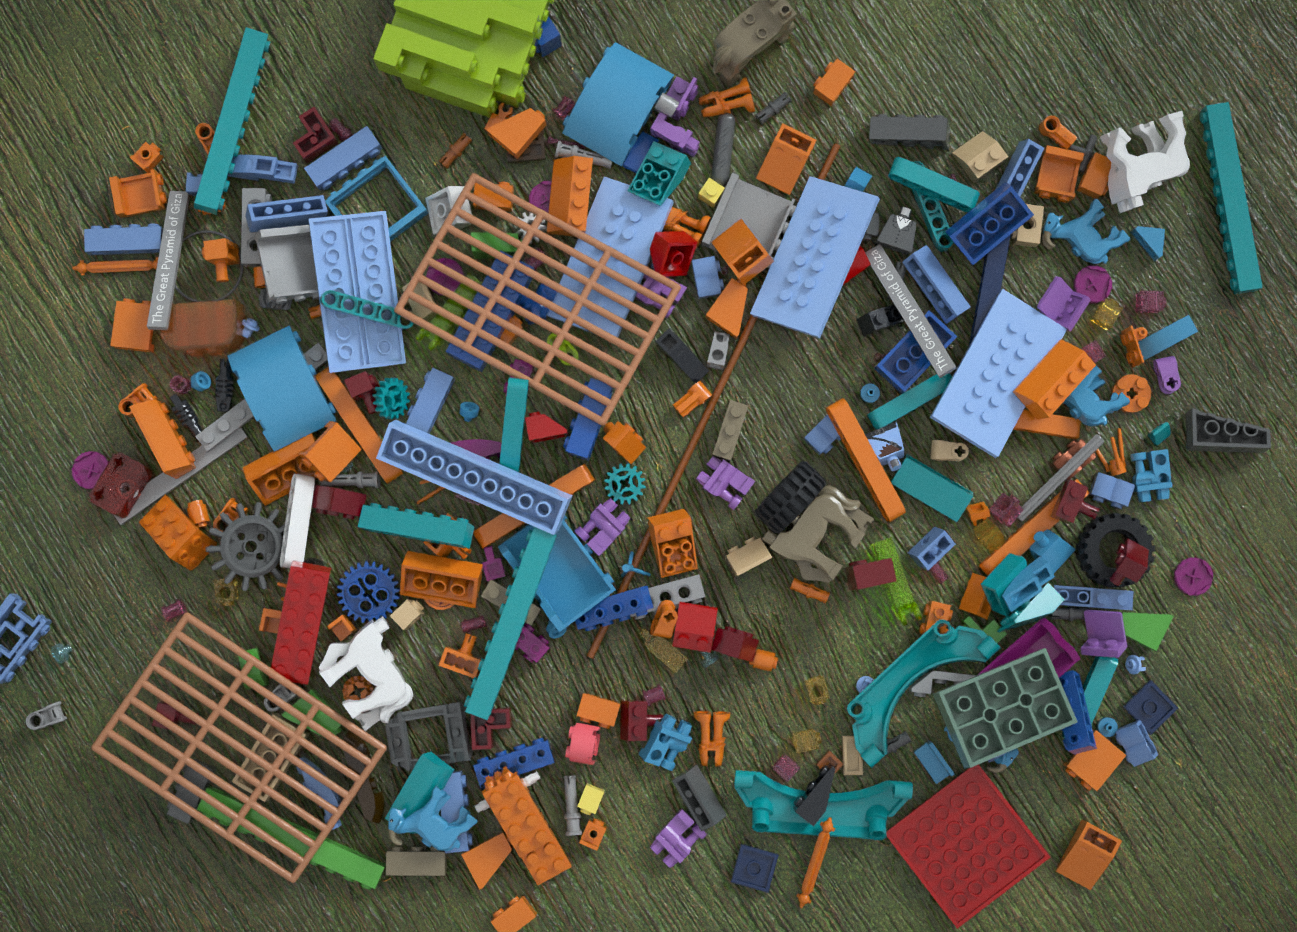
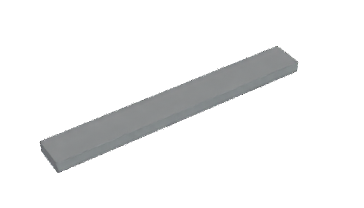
[110,427,249,525]

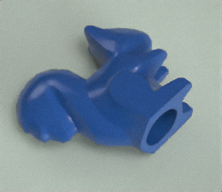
[519,283,557,325]

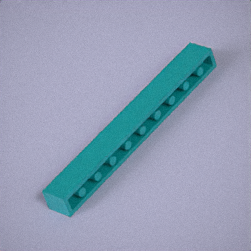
[194,27,270,215]
[1200,102,1263,295]
[464,527,557,720]

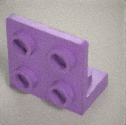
[667,77,699,121]
[1081,610,1127,658]

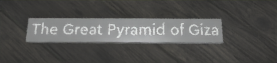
[147,191,190,330]
[865,244,957,378]

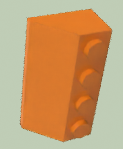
[546,156,593,237]
[1013,339,1096,420]
[129,399,196,479]
[243,433,316,506]
[400,551,483,608]

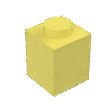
[698,178,725,208]
[577,783,605,815]

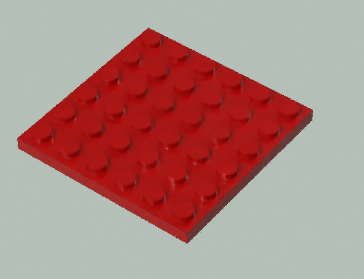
[886,764,1051,929]

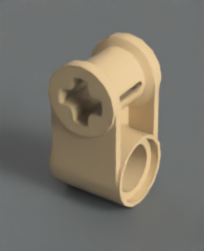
[930,440,969,462]

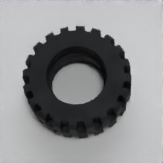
[755,461,826,534]
[1076,513,1155,587]

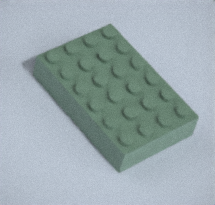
[933,648,1078,768]

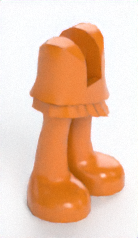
[698,77,755,117]
[663,207,711,250]
[694,711,730,767]

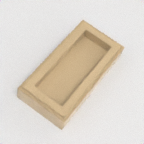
[842,735,863,775]

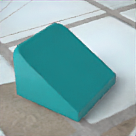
[1148,422,1171,446]

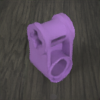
[1153,356,1181,394]

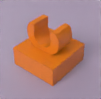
[966,501,990,526]

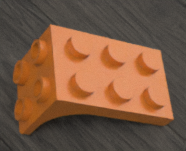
[139,494,217,571]

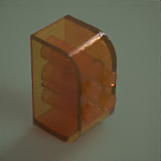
[160,299,245,357]

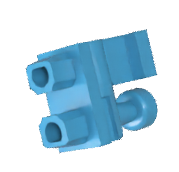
[1130,449,1172,502]
[639,714,692,771]

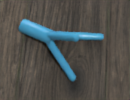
[621,551,651,578]

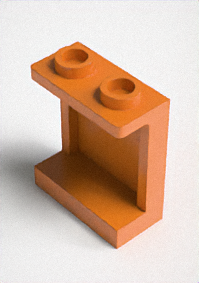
[1034,145,1084,203]
[109,169,167,218]
[110,298,154,353]
[299,421,362,482]
[1063,729,1126,791]

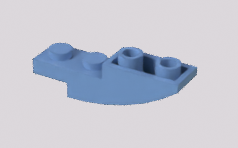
[228,155,298,184]
[1054,585,1133,610]
[296,757,342,830]

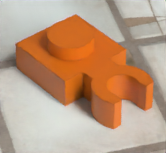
[484,102,513,131]

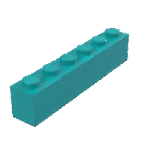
[358,503,475,549]

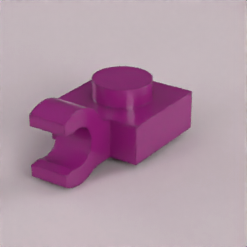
[482,546,506,581]

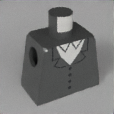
[875,207,916,256]

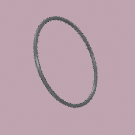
[175,230,243,304]

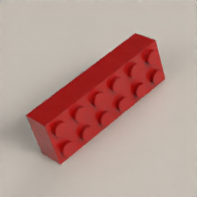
[269,561,331,685]

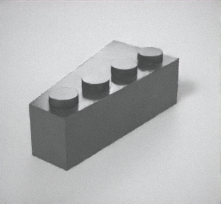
[869,114,951,151]
[1186,408,1271,453]

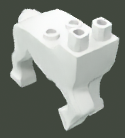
[1100,111,1190,213]
[319,616,413,731]

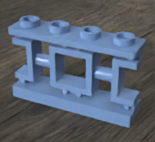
[0,594,52,684]

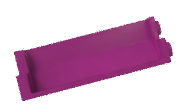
[976,617,1081,678]

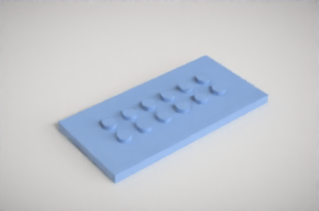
[547,176,674,338]
[750,176,880,339]
[308,211,406,373]
[930,289,1067,458]

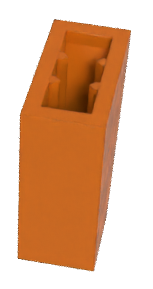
[487,108,546,159]
[705,278,748,339]
[462,831,513,890]

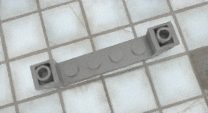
[909,670,976,697]

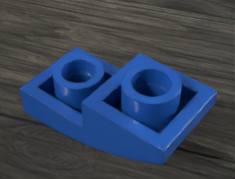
[623,131,659,173]

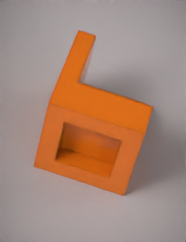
[259,608,282,634]
[327,615,357,642]

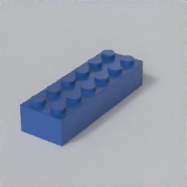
[446,250,535,372]

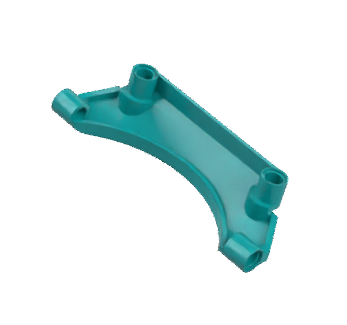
[847,619,1001,768]
[734,770,913,840]

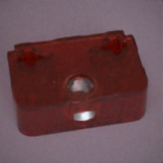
[89,452,152,519]

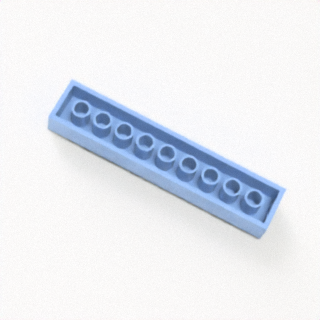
[376,420,573,535]

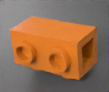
[919,601,953,636]

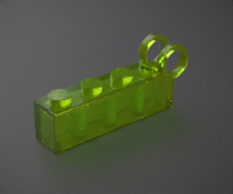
[415,273,482,351]
[871,537,922,626]

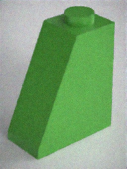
[471,232,522,259]
[1121,612,1174,651]
[281,689,342,738]

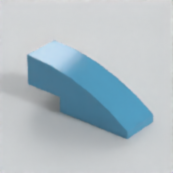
[1138,315,1198,360]
[1002,557,1055,612]

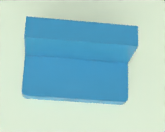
[913,740,954,784]

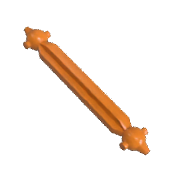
[72,257,158,275]
[797,817,835,908]

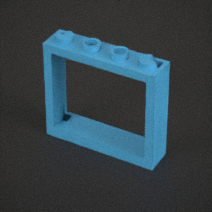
[325,156,428,242]

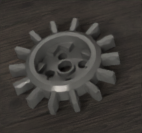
[205,502,285,591]

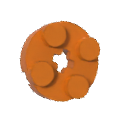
[1111,374,1151,413]

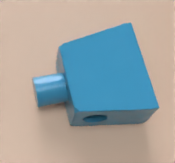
[1029,530,1075,574]

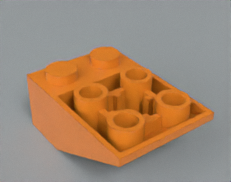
[756,123,817,195]
[711,219,774,285]
[647,509,698,578]
[1056,819,1122,890]

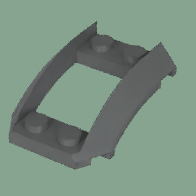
[385,702,473,771]

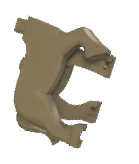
[712,0,797,88]
[761,485,874,583]

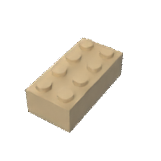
[232,713,310,802]

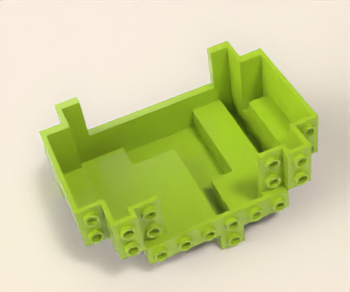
[373,0,554,118]

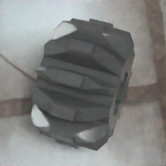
[259,288,292,310]

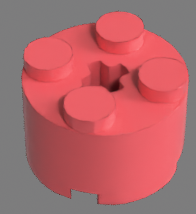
[565,723,600,765]

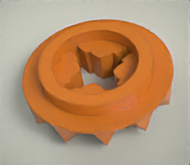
[342,676,373,700]

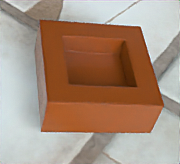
[816,750,843,774]

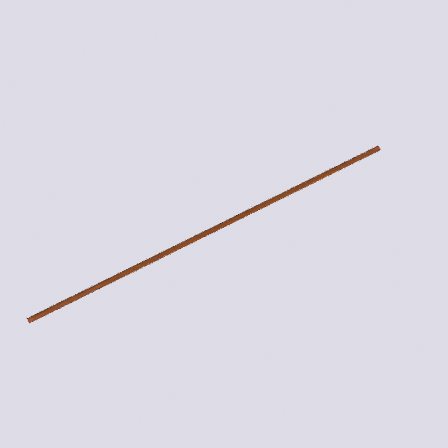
[586,143,841,659]

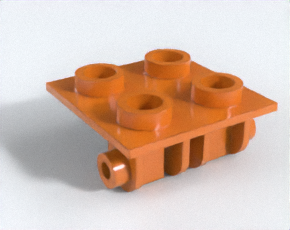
[1120,325,1148,368]

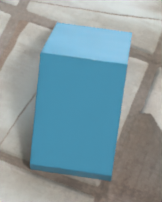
[845,167,872,192]
[1130,226,1165,261]

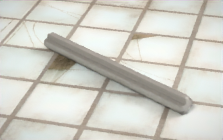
[1015,434,1104,521]

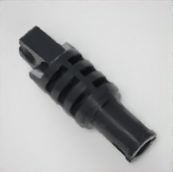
[215,359,234,412]
[170,393,203,443]

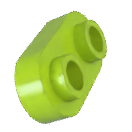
[547,333,579,366]

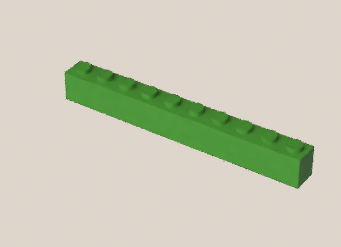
[197,786,386,890]

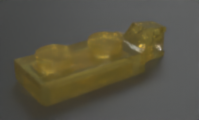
[639,628,688,674]

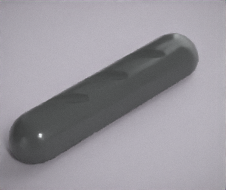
[711,113,735,187]

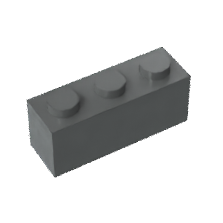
[167,759,217,824]
[672,765,727,831]

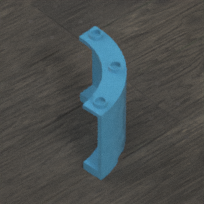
[562,42,674,166]
[227,325,337,452]
[498,515,616,632]

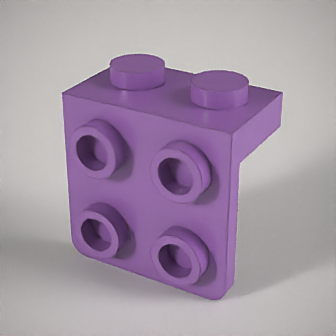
[1037,276,1091,332]

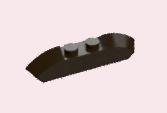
[343,730,384,824]

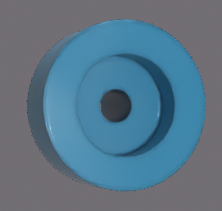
[191,371,211,392]
[860,384,880,403]
[459,402,479,422]
[546,620,567,639]
[1097,717,1118,737]

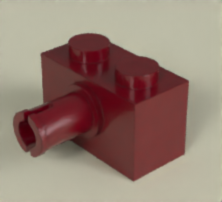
[344,371,380,415]
[1051,480,1099,524]
[1110,539,1149,586]
[152,698,199,730]
[620,700,663,741]

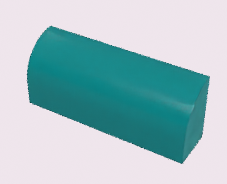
[891,454,973,522]
[385,752,455,834]

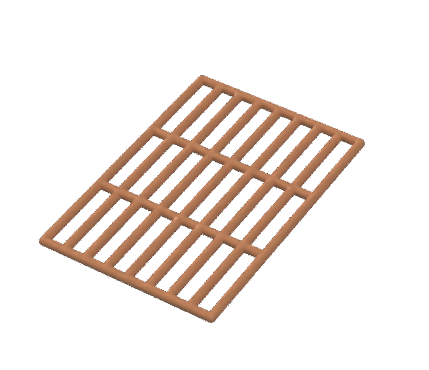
[394,173,681,426]
[91,612,387,883]

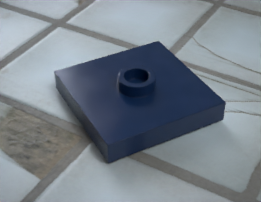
[1122,680,1178,735]
[731,844,779,893]

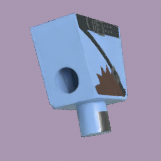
[865,422,904,471]

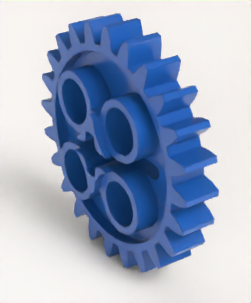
[337,560,400,623]

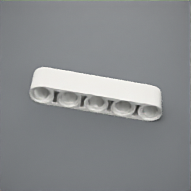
[280,474,315,568]

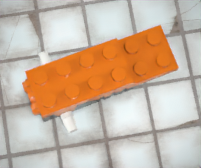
[474,766,572,885]

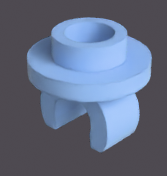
[241,318,260,338]
[1125,655,1146,674]
[856,676,874,693]

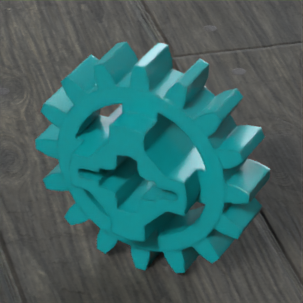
[373,378,410,419]
[604,463,646,505]

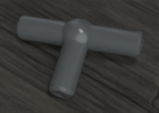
[1069,134,1097,172]

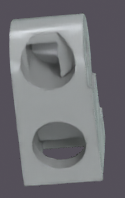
[706,331,730,370]

